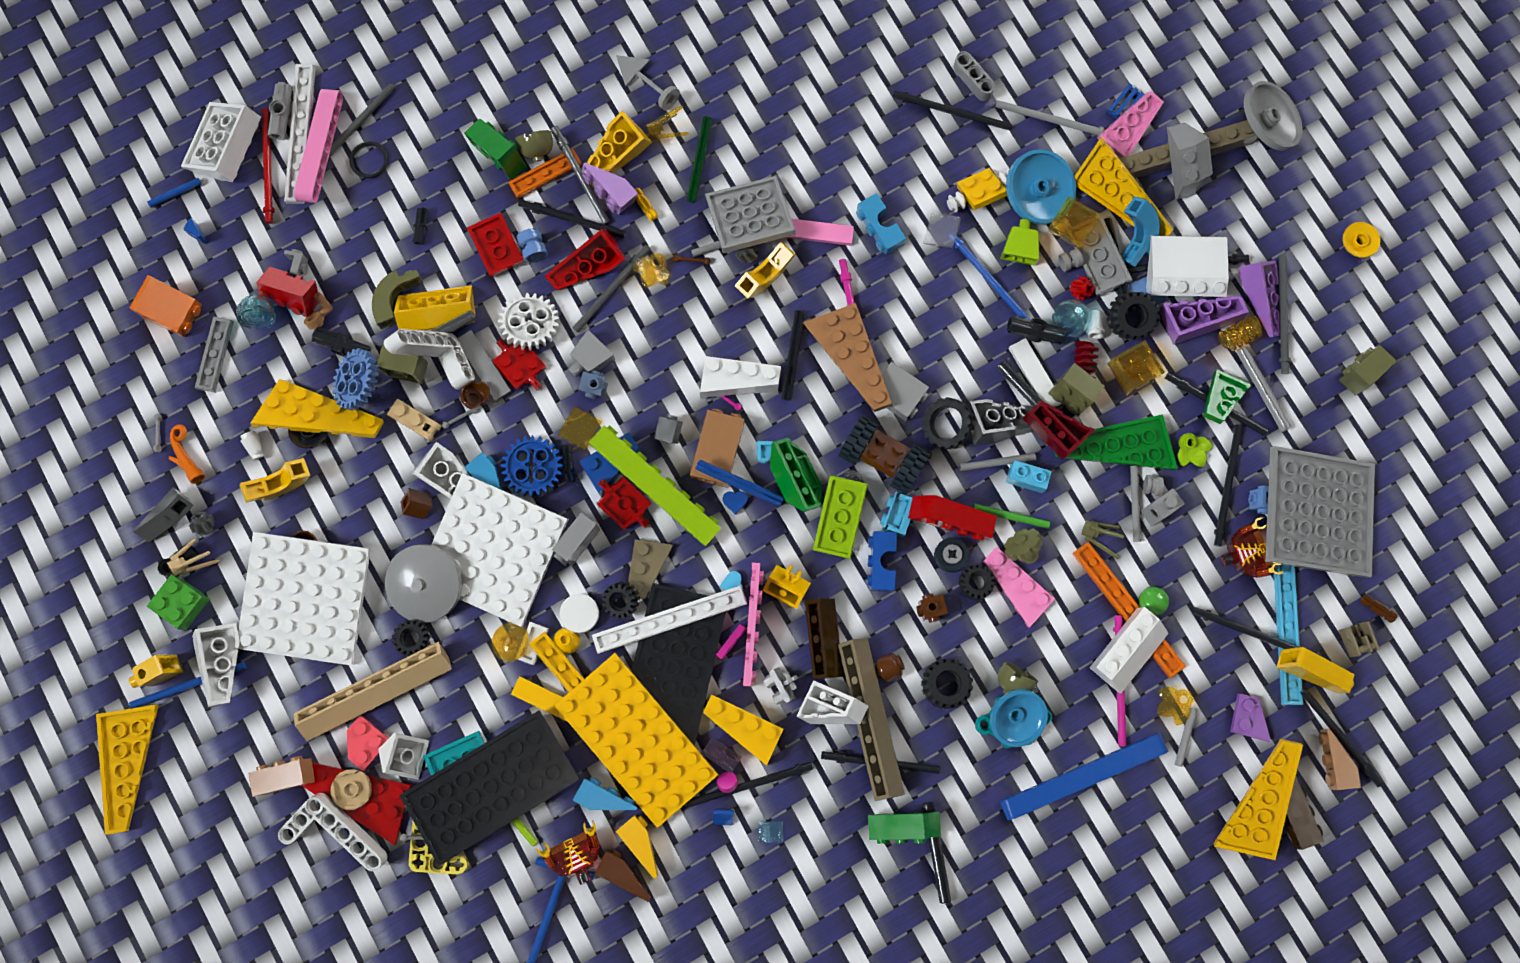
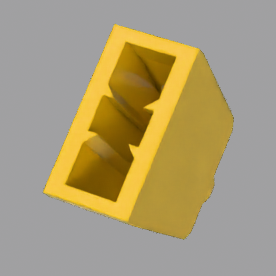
[129,655,183,688]

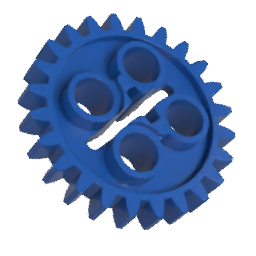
[500,435,564,498]

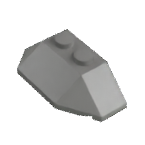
[1167,122,1213,200]

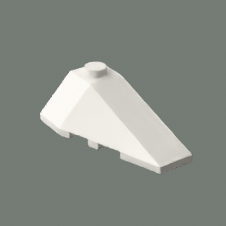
[412,442,468,499]
[192,623,240,707]

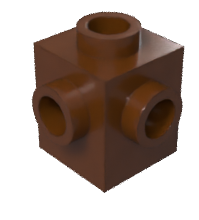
[916,593,948,623]

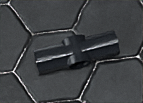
[1007,316,1066,345]
[311,327,371,357]

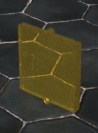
[558,407,602,450]

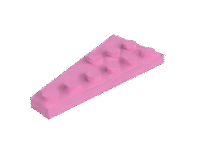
[743,563,764,687]

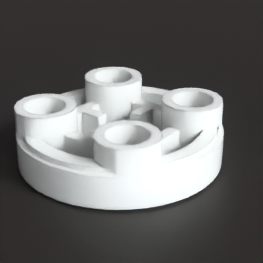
[560,594,599,633]

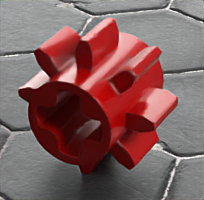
[1070,276,1094,301]

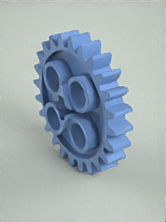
[332,348,379,411]

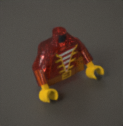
[1221,517,1284,578]
[536,821,599,885]

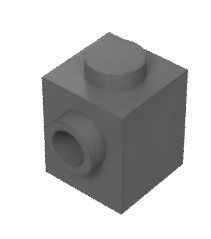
[654,414,683,444]

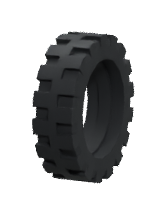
[922,397,974,449]

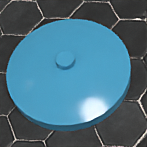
[1006,149,1076,225]

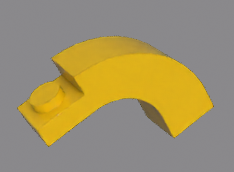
[735,242,796,299]
[240,458,310,503]

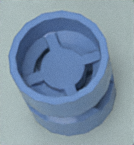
[516,228,548,263]

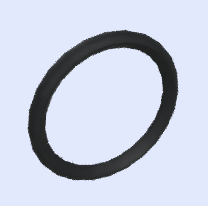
[349,141,388,178]

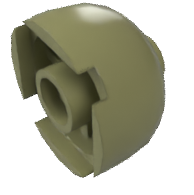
[515,130,553,162]
[998,661,1038,694]

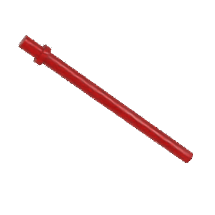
[262,108,275,224]

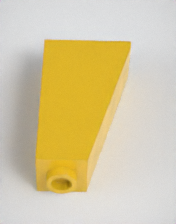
[1276,647,1355,694]

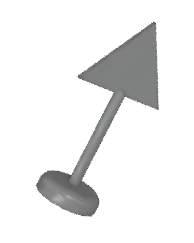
[616,55,680,110]

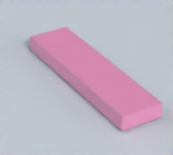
[785,219,854,246]

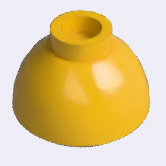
[553,628,580,655]

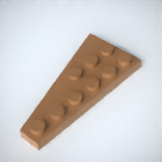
[803,303,893,412]

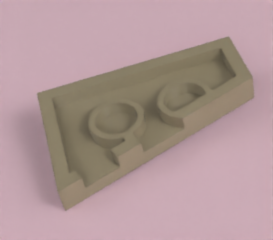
[628,539,673,600]

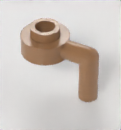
[304,292,333,330]

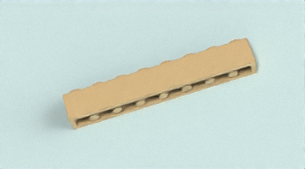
[294,642,452,741]

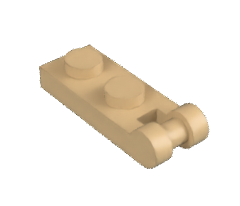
[387,399,442,442]

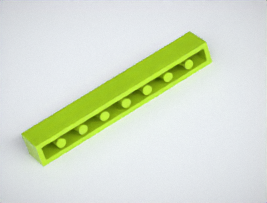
[588,425,721,546]

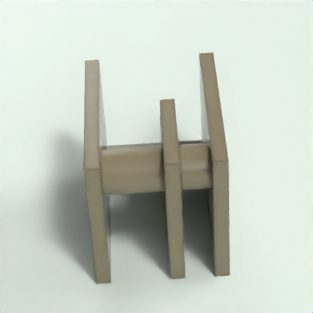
[1339,621,1380,658]

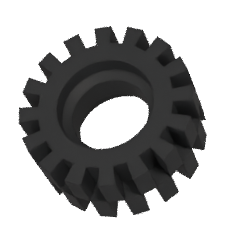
[958,564,996,600]
[602,581,640,619]
[392,620,431,656]

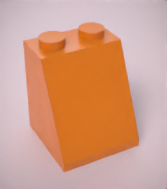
[129,275,202,337]

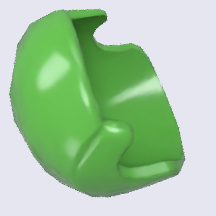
[1139,586,1169,617]

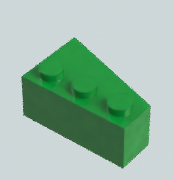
[868,812,941,844]

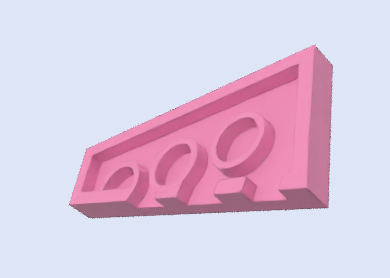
[1097,91,1164,158]

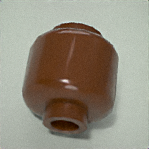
[875,653,905,682]

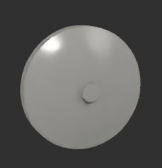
[1244,81,1302,151]
[385,544,462,623]

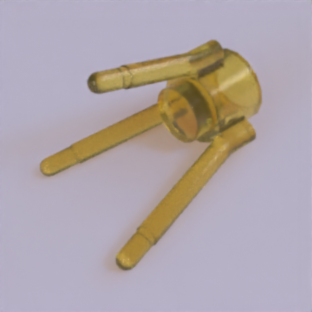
[646,106,689,140]

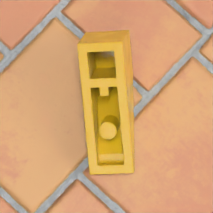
[616,815,658,879]

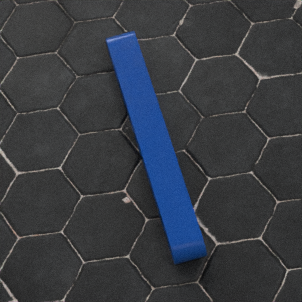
[999,733,1168,821]

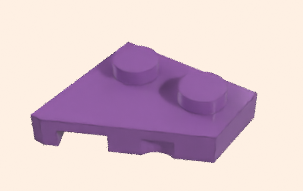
[1230,694,1270,742]

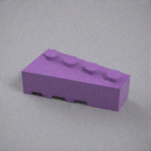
[1158,296,1249,345]

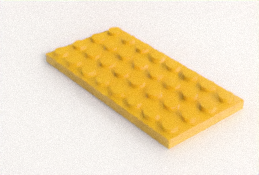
[554,653,718,828]

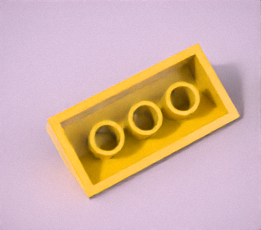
[394,285,475,330]

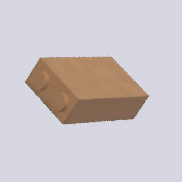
[690,409,745,488]

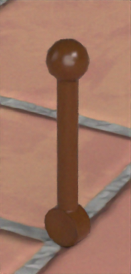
[672,254,711,265]

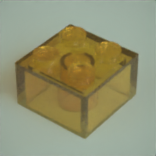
[1048,196,1101,250]
[1107,340,1165,396]

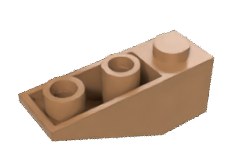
[1319,729,1361,790]

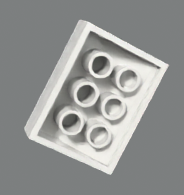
[181,102,261,182]
[1146,236,1229,297]

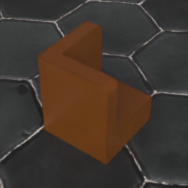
[400,488,433,519]

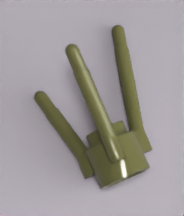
[1081,520,1125,559]

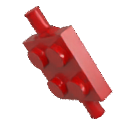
[492,338,546,391]
[596,476,652,530]

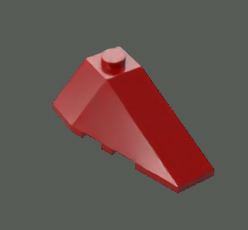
[545,227,626,290]

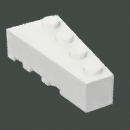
[700,356,781,399]

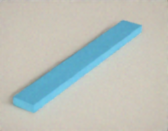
[1273,563,1303,705]

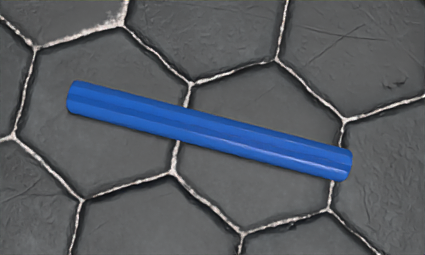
[695,460,783,506]

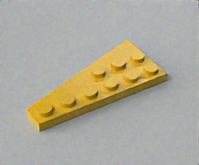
[1074,137,1174,236]
[250,379,384,438]
[96,705,159,835]
[1213,739,1303,860]

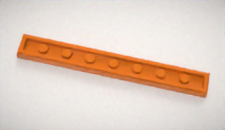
[1072,542,1186,678]

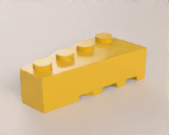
[703,695,783,766]

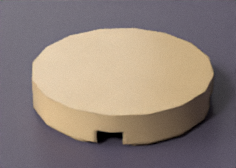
[331,769,372,810]

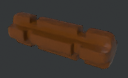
[1360,594,1398,623]

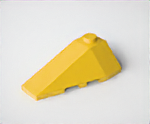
[587,111,652,188]

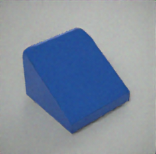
[183,218,207,243]
[713,809,734,825]

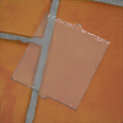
[923,213,961,248]

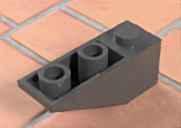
[133,487,194,542]

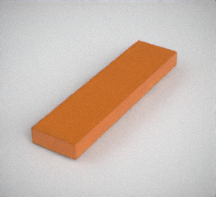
[508,148,582,199]

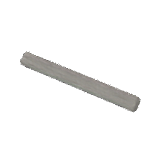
[1237,346,1291,432]

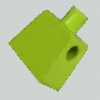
[1000,219,1039,266]

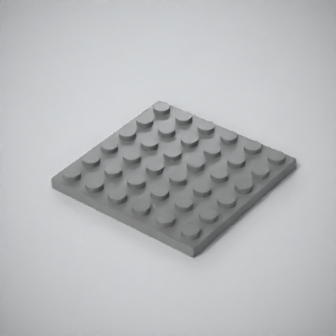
[1265,446,1375,578]

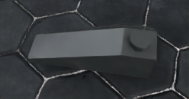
[968,399,1034,445]

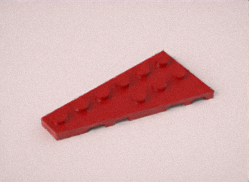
[302,762,412,845]

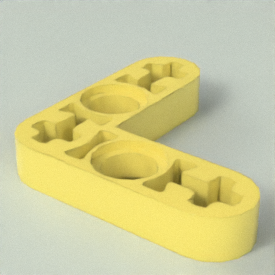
[409,821,469,874]

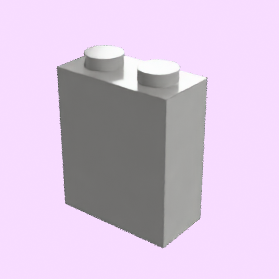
[882,361,929,422]
[552,512,600,566]

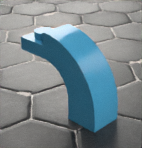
[1121,196,1160,267]

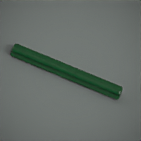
[687,116,713,203]

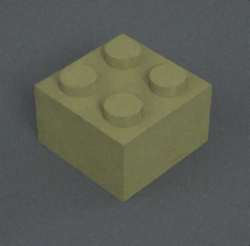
[377,345,428,384]
[1339,345,1396,395]
[1048,363,1105,416]

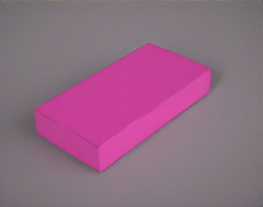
[716,624,746,660]

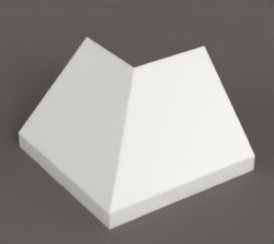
[378,733,430,779]

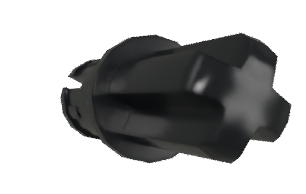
[412,207,428,245]

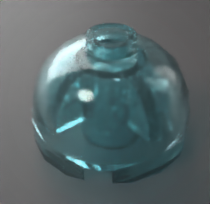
[237,294,276,329]
[1052,299,1091,338]

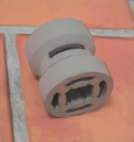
[1058,248,1083,272]

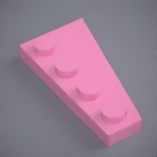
[983,547,1055,628]

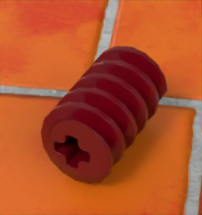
[1074,341,1099,379]

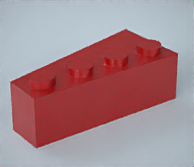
[908,495,997,541]

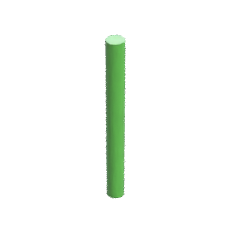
[974,504,1050,529]

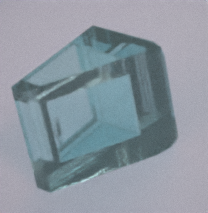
[758,821,783,843]

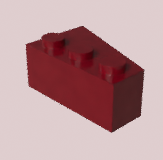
[1022,400,1095,460]

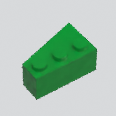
[464,118,527,181]

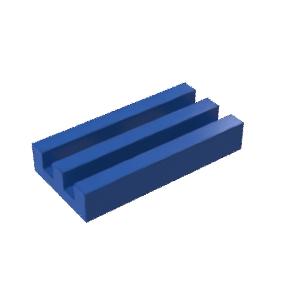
[1107,83,1144,119]

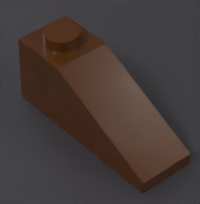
[595,849,652,902]

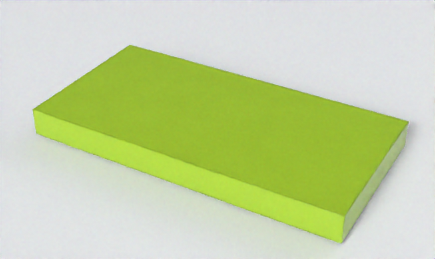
[813,475,868,559]

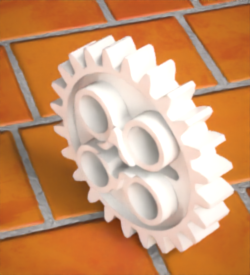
[498,293,560,351]

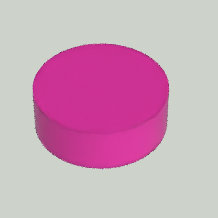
[717,772,738,793]

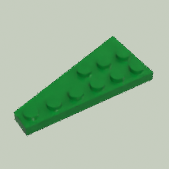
[1054,414,1178,470]

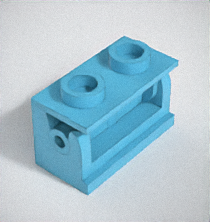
[1005,460,1052,493]
[880,491,912,538]

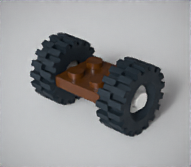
[838,414,931,495]

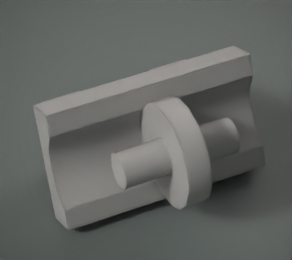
[763,667,798,705]

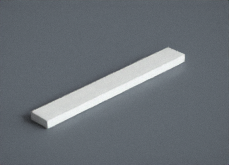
[284,64,316,204]
[592,585,747,654]

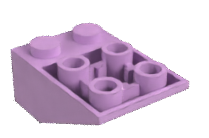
[582,163,638,215]

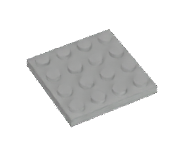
[705,176,796,253]

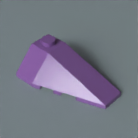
[1239,260,1280,337]

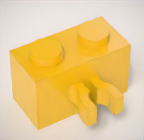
[762,565,811,609]

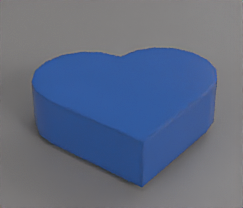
[722,491,748,515]

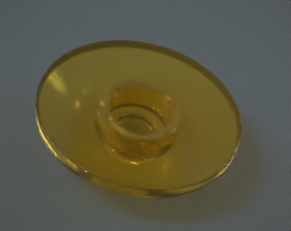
[492,622,529,662]

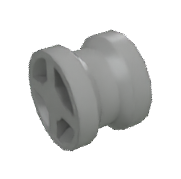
[1143,475,1164,496]

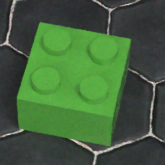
[147,574,210,631]

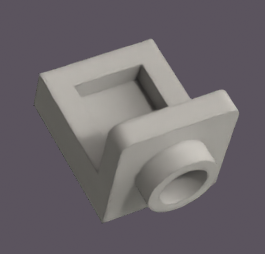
[284,249,308,280]

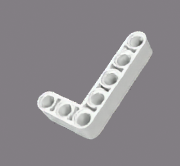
[384,329,475,390]
[278,793,388,871]

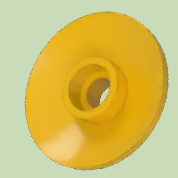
[1342,222,1380,258]

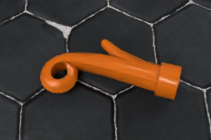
[169,424,205,484]

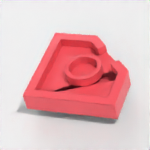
[347,715,389,772]

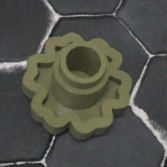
[1004,528,1043,564]

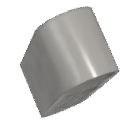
[953,51,995,101]

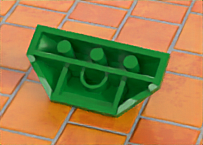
[770,437,822,512]

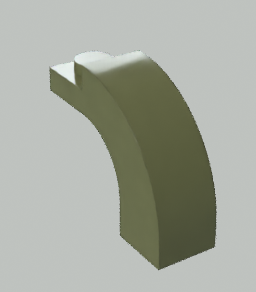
[372,270,423,329]

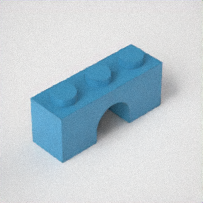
[856,193,906,255]

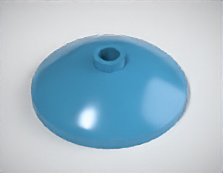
[990,689,1048,747]

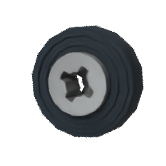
[934,538,969,573]

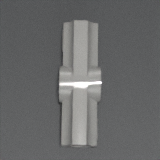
[268,82,292,140]

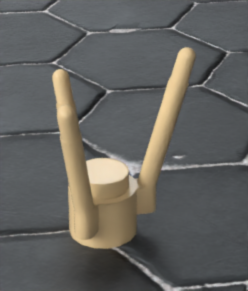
[167,539,219,576]

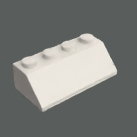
[1090,607,1169,694]

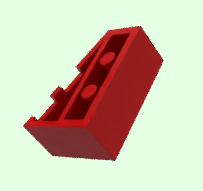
[256,267,319,318]

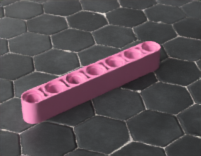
[294,89,343,203]

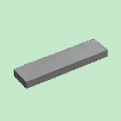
[195,317,234,393]
[457,330,512,402]

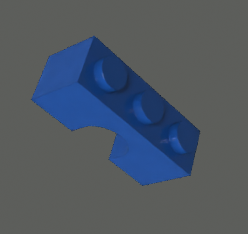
[867,531,897,592]

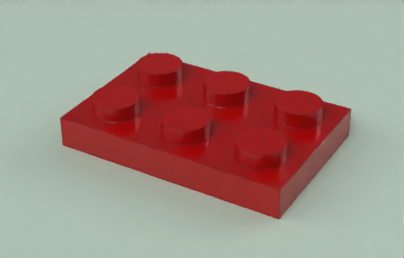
[467,212,524,278]

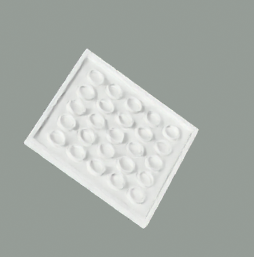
[431,473,569,627]
[238,532,371,665]

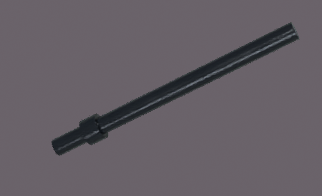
[518,199,626,238]
[1164,372,1268,436]
[1300,688,1384,787]
[821,751,940,774]

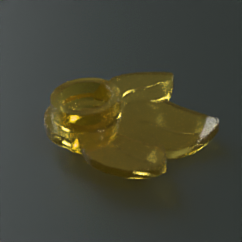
[633,253,669,287]
[1157,687,1194,726]

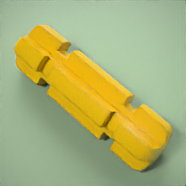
[635,188,658,221]

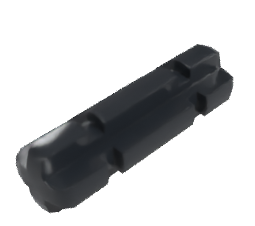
[562,445,576,483]

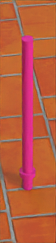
[1113,616,1126,746]

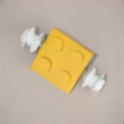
[947,168,1009,212]

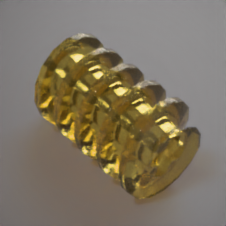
[1218,315,1263,351]

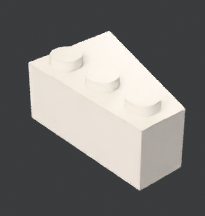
[796,680,869,724]

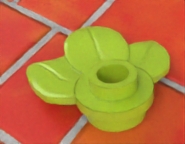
[1177,433,1212,467]

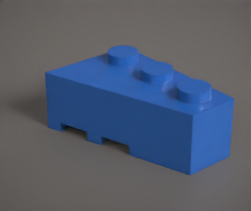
[579,432,640,498]

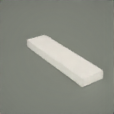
[1008,338,1062,408]

